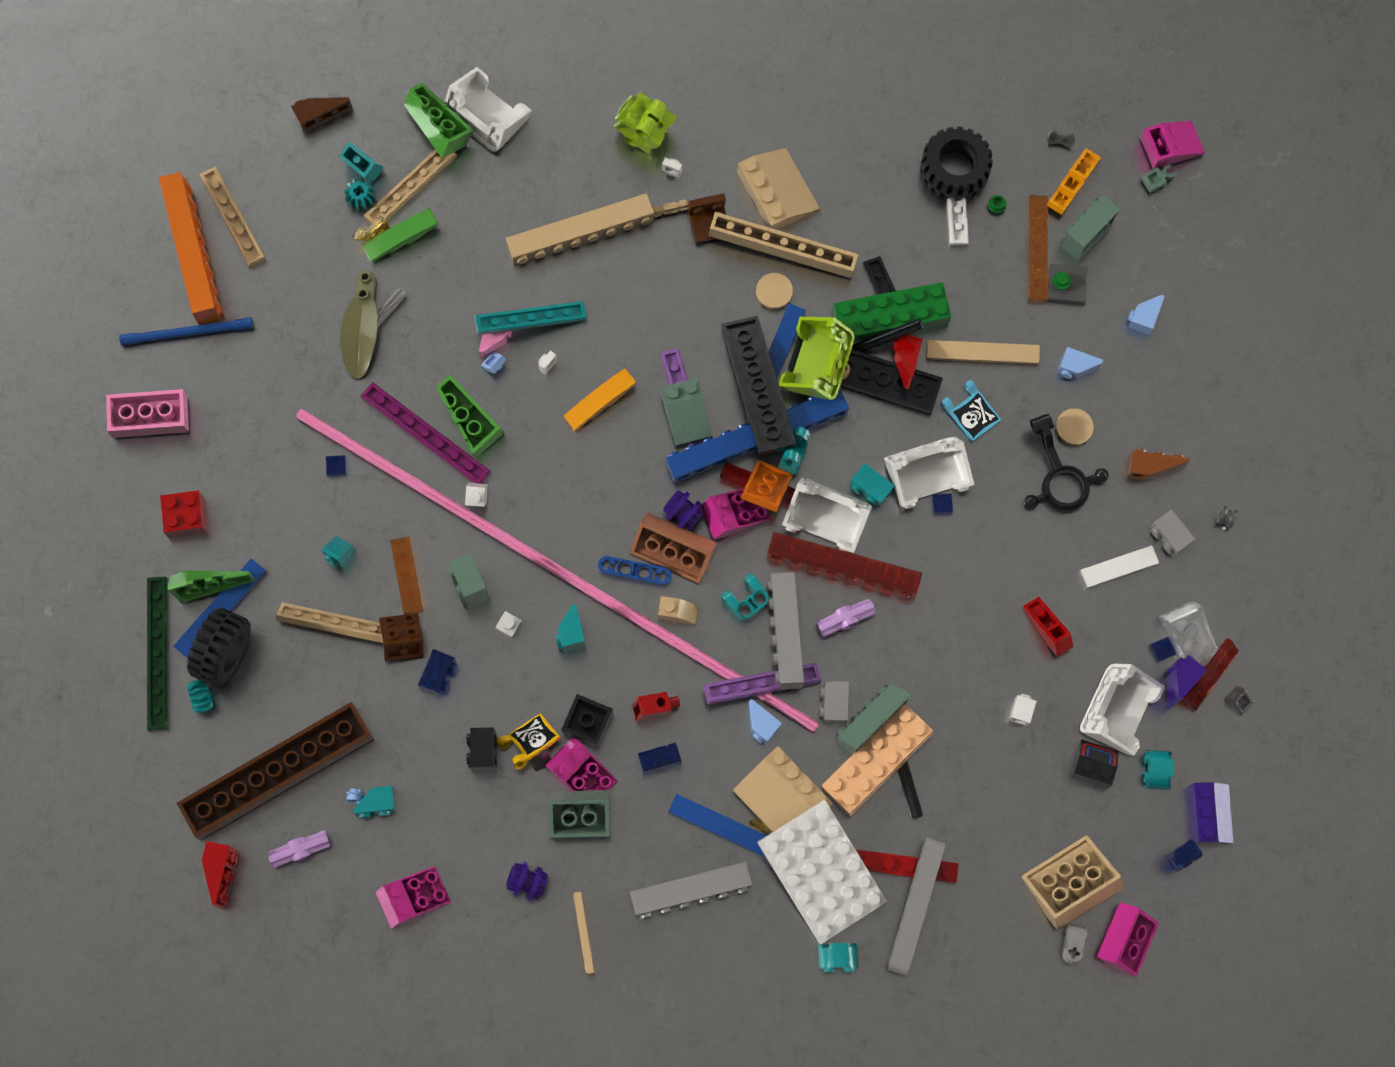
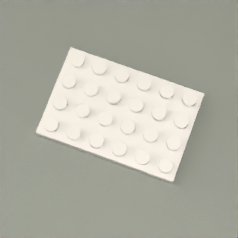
[757,800,887,944]

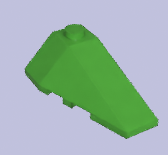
[168,570,255,603]

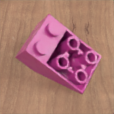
[1140,121,1205,169]
[700,489,771,540]
[545,737,618,791]
[375,866,451,929]

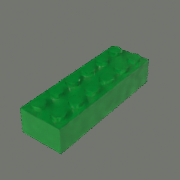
[832,282,952,342]

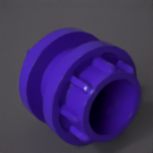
[663,490,704,530]
[506,861,548,901]

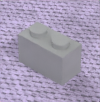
[1150,509,1195,557]
[820,681,849,724]

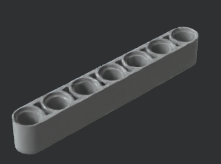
[887,837,946,976]

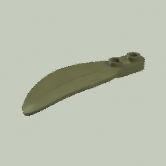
[340,270,378,379]

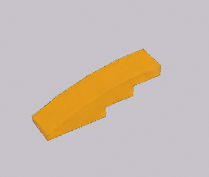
[1047,148,1102,215]
[564,368,637,431]

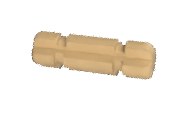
[652,199,688,218]

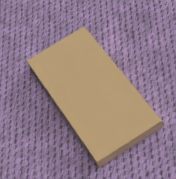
[573,892,595,976]

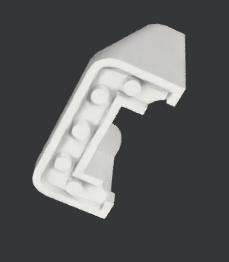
[444,67,532,152]
[884,437,974,508]
[782,478,872,554]
[1080,663,1165,756]

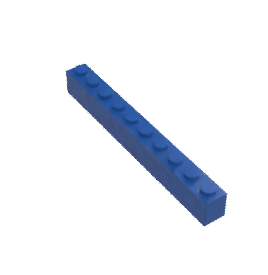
[665,388,849,484]

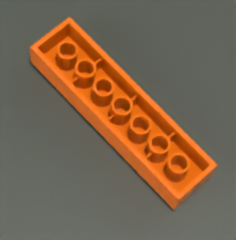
[158,172,223,325]

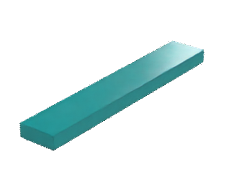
[474,301,587,335]

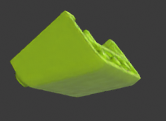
[779,317,854,400]

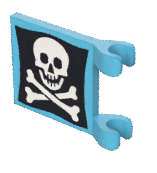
[941,380,1001,442]

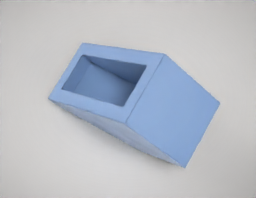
[1127,295,1165,335]
[1057,347,1103,379]
[748,699,782,744]

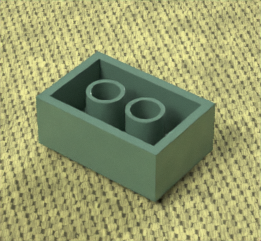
[1061,195,1120,261]
[448,553,490,610]
[549,790,610,838]

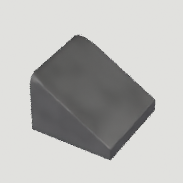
[1224,686,1254,715]
[530,749,551,771]

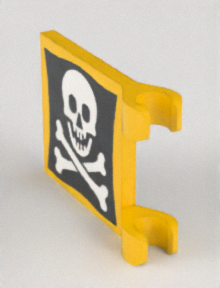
[496,713,561,770]

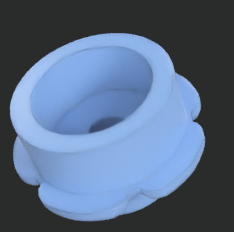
[346,788,365,804]

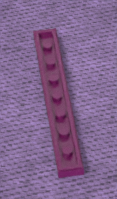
[361,382,491,484]

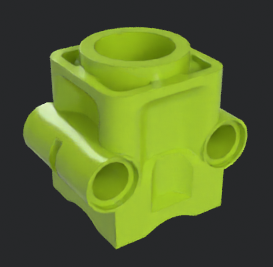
[613,92,677,154]

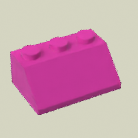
[1097,902,1159,977]

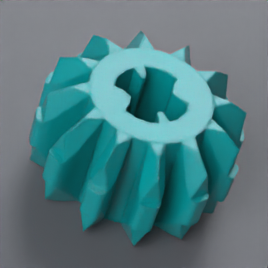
[344,178,376,211]
[187,679,213,713]

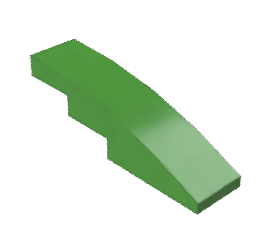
[363,208,439,262]

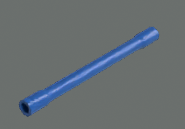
[119,317,253,346]

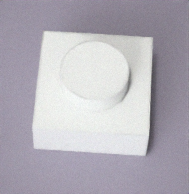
[662,158,682,178]
[538,350,557,374]
[495,611,522,638]

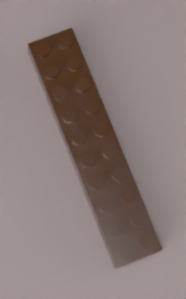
[177,702,373,840]

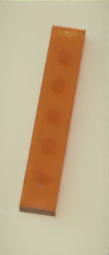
[1028,195,1048,302]

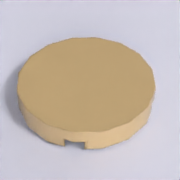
[756,273,793,310]
[1055,408,1094,446]

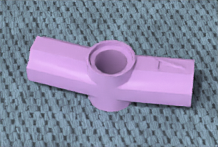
[816,599,876,638]
[268,830,330,868]

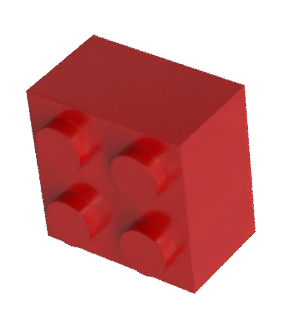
[160,490,207,538]

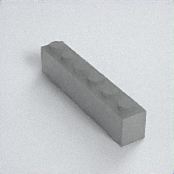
[767,572,804,690]
[630,862,752,919]

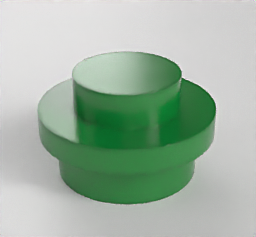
[988,195,1007,213]
[1052,272,1071,290]

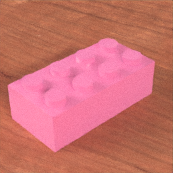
[106,389,189,438]

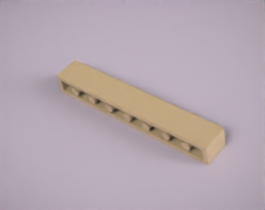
[506,193,654,265]
[709,212,858,278]

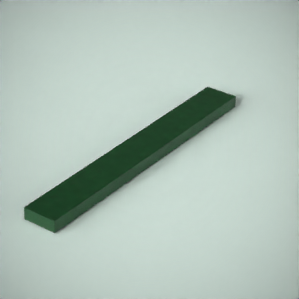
[147,577,168,731]

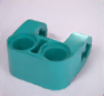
[778,427,810,475]
[720,573,769,622]

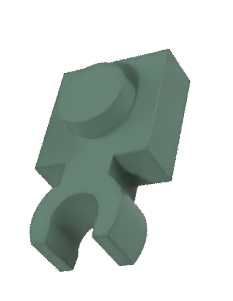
[1141,164,1176,193]

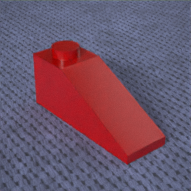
[892,335,923,390]
[1023,597,1073,657]

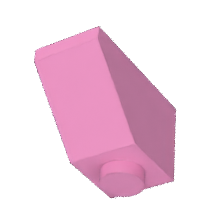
[479,331,512,358]

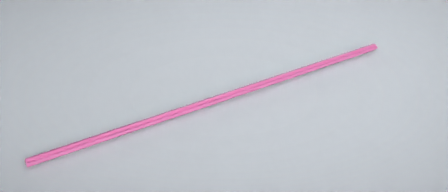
[296,409,819,732]

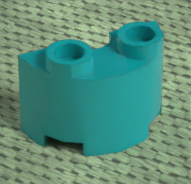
[1143,750,1174,790]
[818,943,859,973]

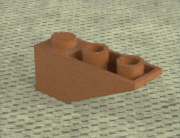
[1127,449,1190,480]

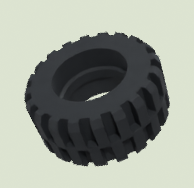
[920,126,993,201]
[187,608,251,687]

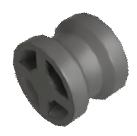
[1216,505,1238,528]

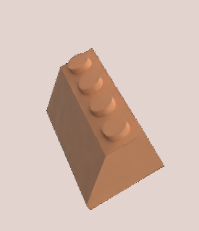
[630,512,717,584]

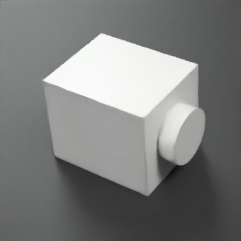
[465,483,488,507]
[1009,694,1036,726]

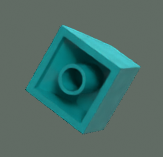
[555,604,586,654]

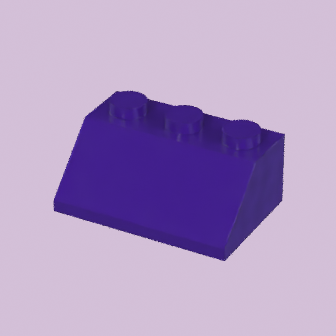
[1164,655,1207,710]
[1189,782,1234,845]

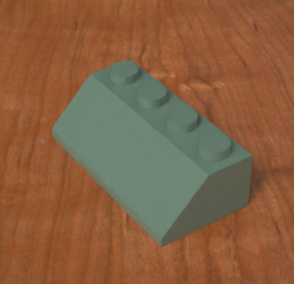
[836,683,911,755]

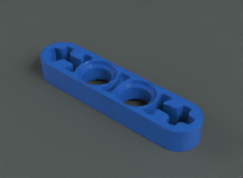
[598,556,672,586]

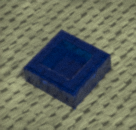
[326,455,346,476]
[932,493,953,514]
[1149,637,1176,663]

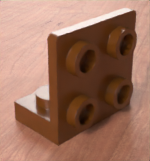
[687,193,727,243]
[379,613,424,661]

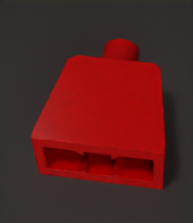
[632,692,680,724]

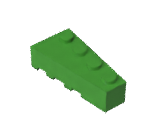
[404,83,473,158]
[436,375,504,458]

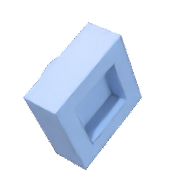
[481,352,506,374]

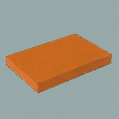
[741,460,793,512]

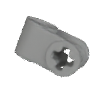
[1063,924,1088,964]

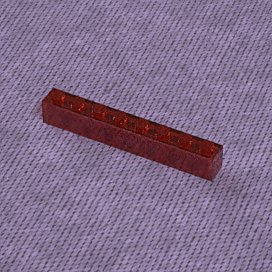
[767,532,922,600]

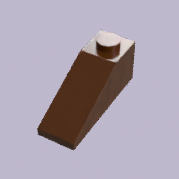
[291,97,352,132]

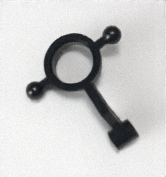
[1023,413,1109,513]

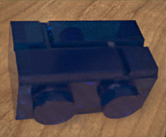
[418,649,458,696]
[638,742,681,775]
[1165,839,1203,872]

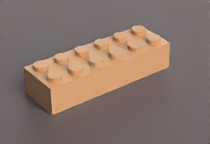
[821,703,933,817]

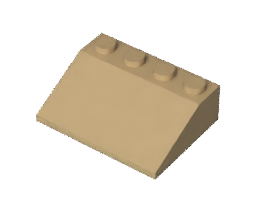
[737,148,820,230]
[733,746,833,832]
[1021,835,1124,930]

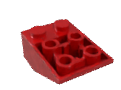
[201,841,239,909]

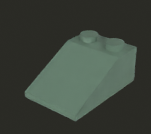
[661,378,712,446]

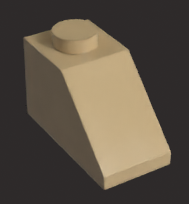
[658,596,699,625]

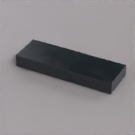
[863,256,896,295]

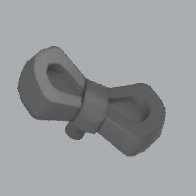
[1047,130,1075,148]

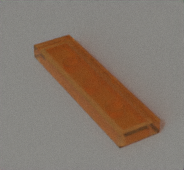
[390,536,423,615]

